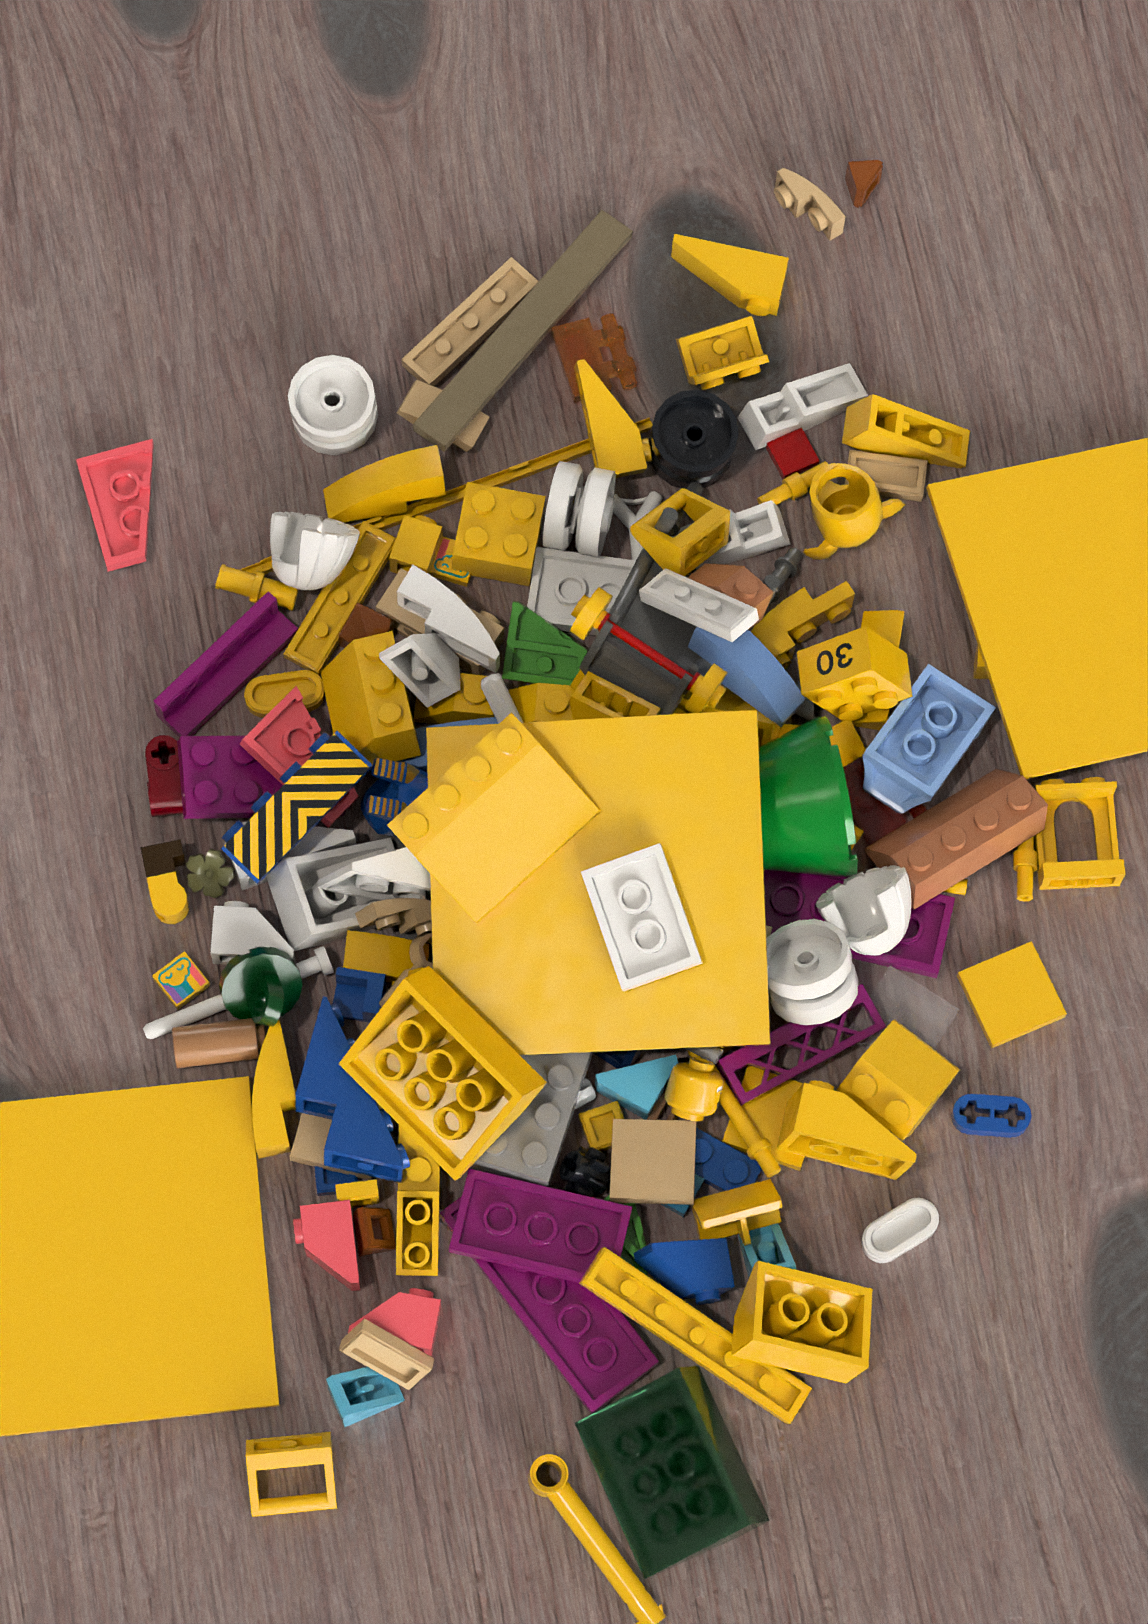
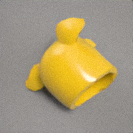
[803,463,905,560]

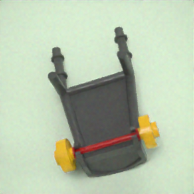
[570,482,803,715]

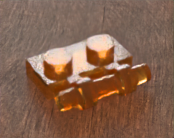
[551,313,638,403]

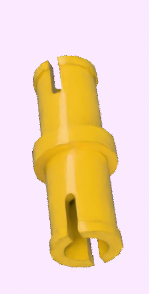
[215,564,299,611]

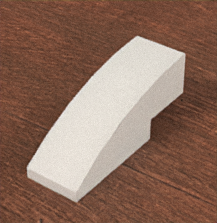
[737,363,868,450]
[671,500,790,570]
[397,564,500,673]

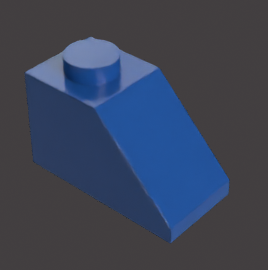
[634,1238,735,1305]

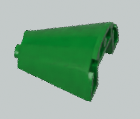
[759,716,858,878]

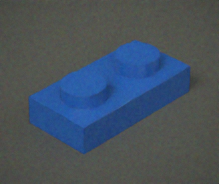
[695,1128,762,1192]

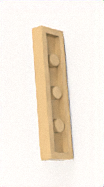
[401,257,539,386]

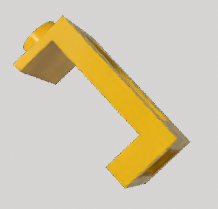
[1034,777,1125,890]

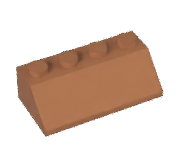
[865,769,1048,910]

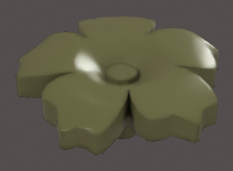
[186,848,236,898]

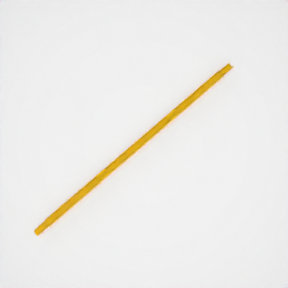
[239,417,653,574]

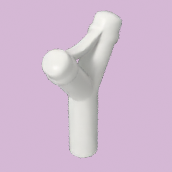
[613,491,662,560]

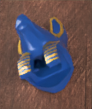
[361,758,428,837]

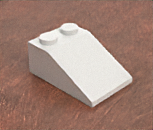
[266,838,395,951]
[317,847,431,902]

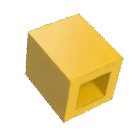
[389,515,443,574]

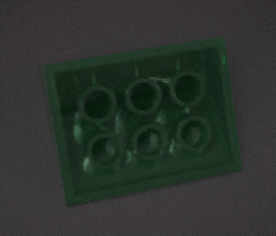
[575,1365,770,1579]

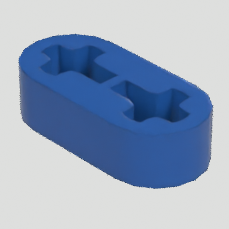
[951,1094,1032,1138]

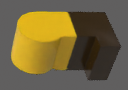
[140,839,189,924]

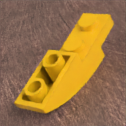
[722,581,855,689]
[396,1125,440,1276]

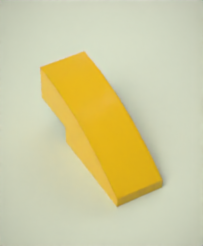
[323,445,446,522]
[252,1020,296,1159]

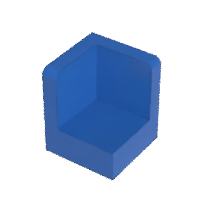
[333,967,387,1023]

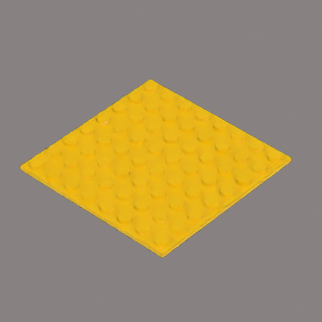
[926,438,1148,779]
[426,710,771,1055]
[0,1076,280,1437]

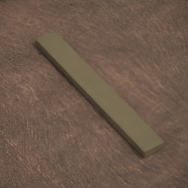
[413,210,633,452]

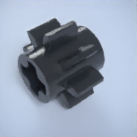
[560,1146,611,1197]

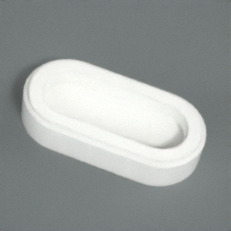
[861,1198,939,1263]

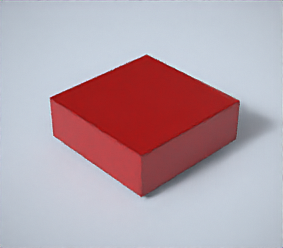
[766,428,820,480]

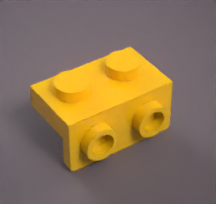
[676,316,769,390]

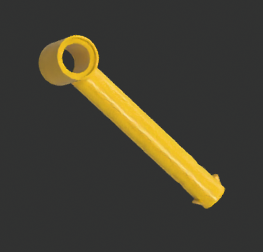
[528,1454,666,1624]

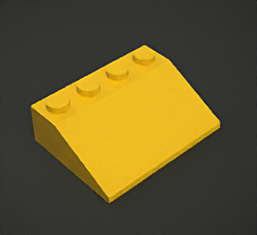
[387,712,601,923]
[339,966,547,1181]

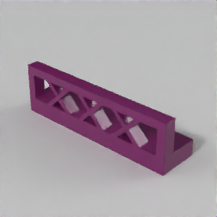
[153,591,298,737]
[715,984,886,1105]

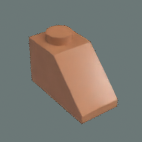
[687,563,773,630]

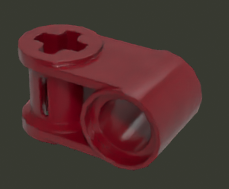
[145,735,183,817]

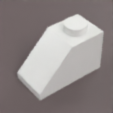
[379,633,460,708]
[211,901,295,965]

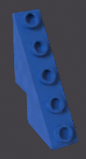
[296,996,410,1183]

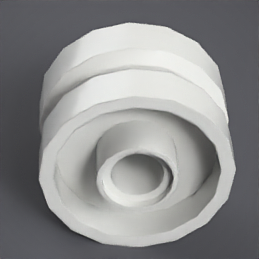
[288,355,378,456]
[543,461,616,557]
[766,919,859,1025]

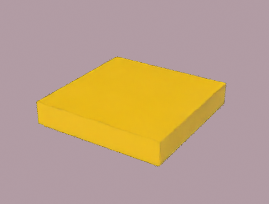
[957,941,1067,1049]
[722,1065,805,1171]

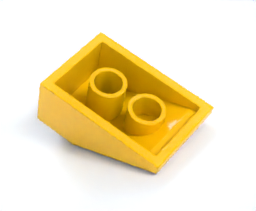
[777,1080,917,1180]

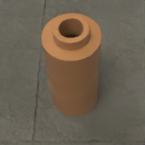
[172,1018,266,1068]

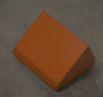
[845,160,883,208]
[352,1207,396,1257]

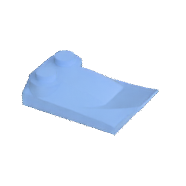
[862,664,996,814]

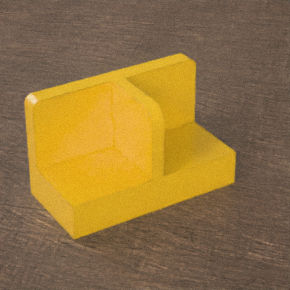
[691,1179,783,1246]

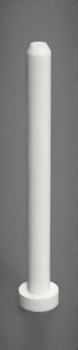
[143,946,334,1039]

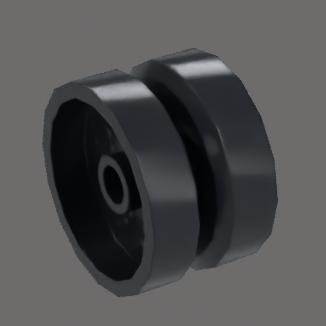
[648,390,739,489]

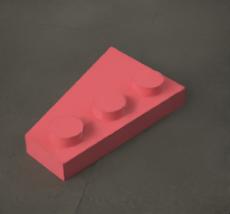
[76,439,154,572]
[240,686,359,828]

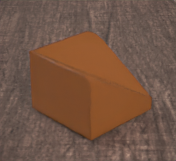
[339,602,393,648]

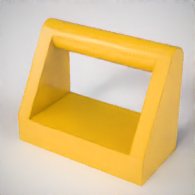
[630,488,730,577]
[245,1432,337,1517]

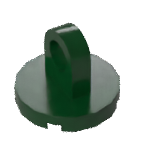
[219,946,303,1027]

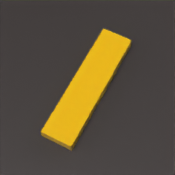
[283,521,396,676]

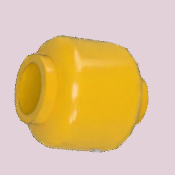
[665,1057,724,1121]

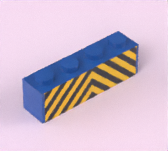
[221,731,373,885]

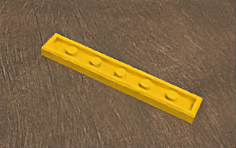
[579,1247,812,1424]

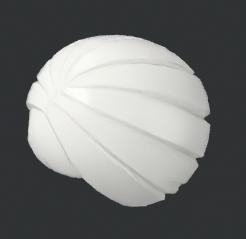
[270,512,360,590]
[816,865,911,956]

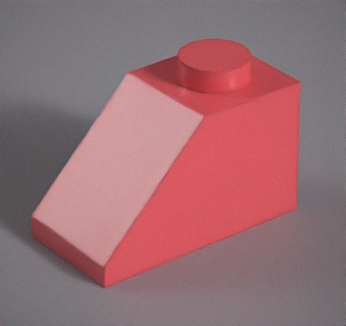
[293,1200,360,1291]
[348,1288,441,1356]

